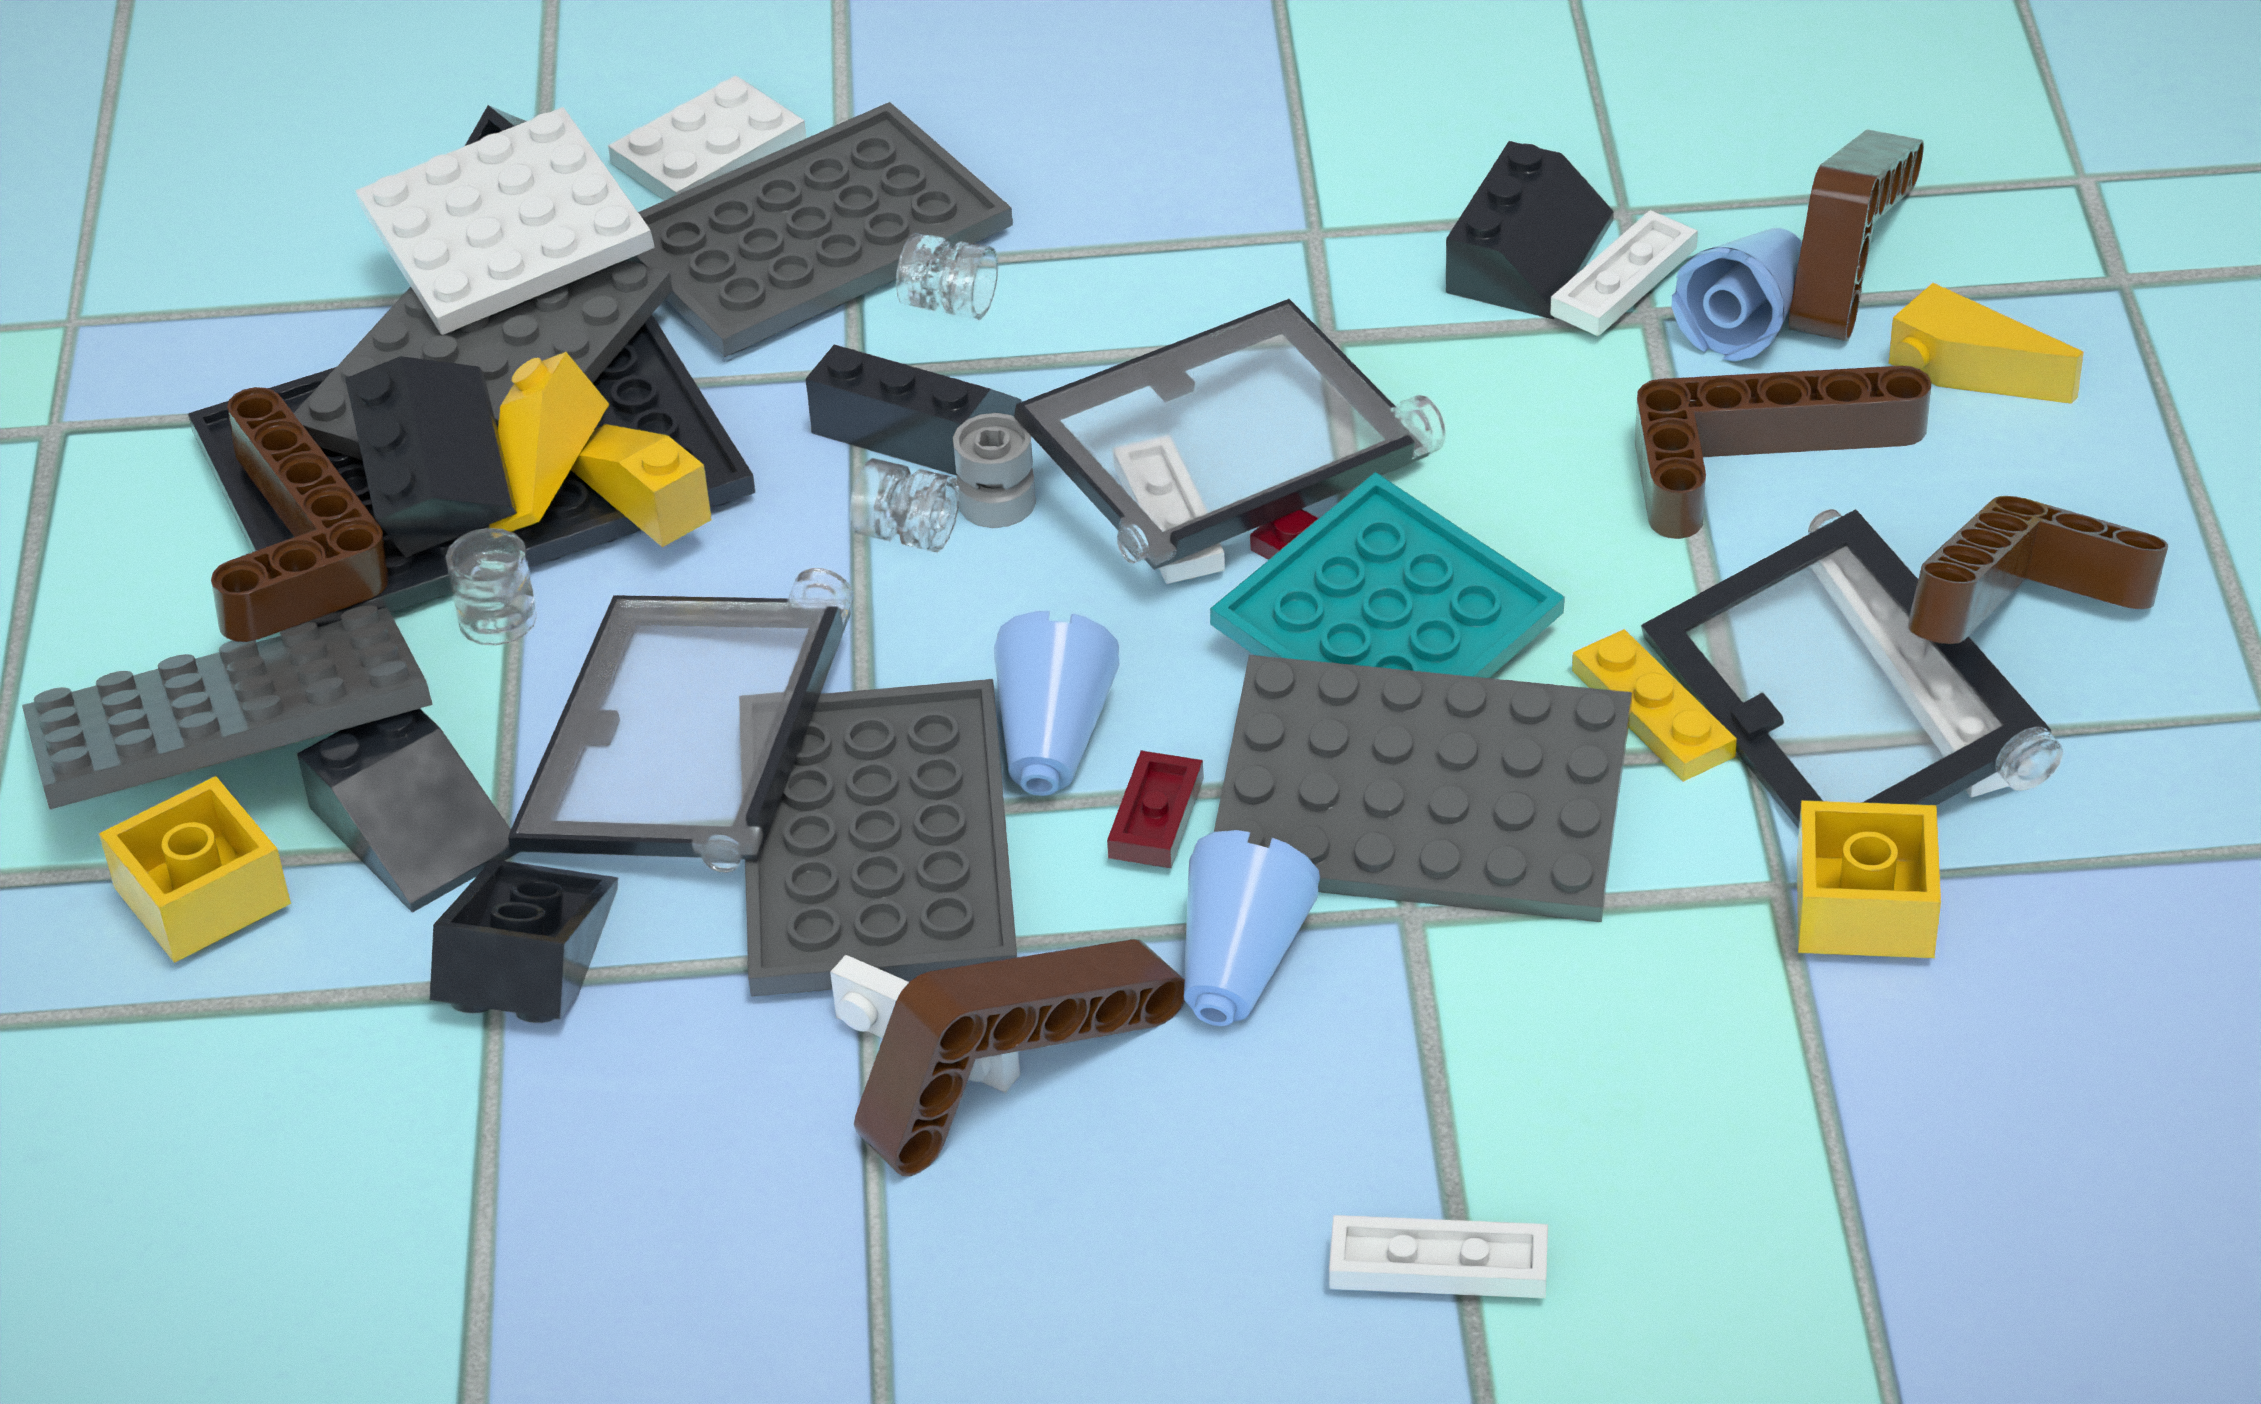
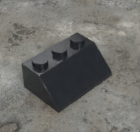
[1446,141,1614,319]
[805,344,1022,476]
[345,356,517,558]

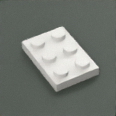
[608,75,807,200]

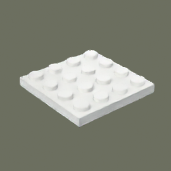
[355,107,655,335]

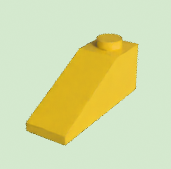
[1888,283,2084,404]
[489,352,609,537]
[570,424,712,547]

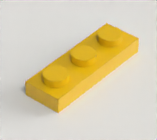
[1572,629,1737,782]

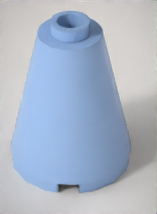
[1671,228,1802,361]
[994,611,1120,796]
[1184,830,1320,1026]

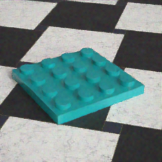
[1210,472,1565,678]

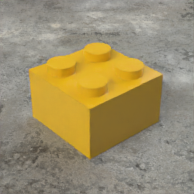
[99,776,291,963]
[1797,800,1941,958]

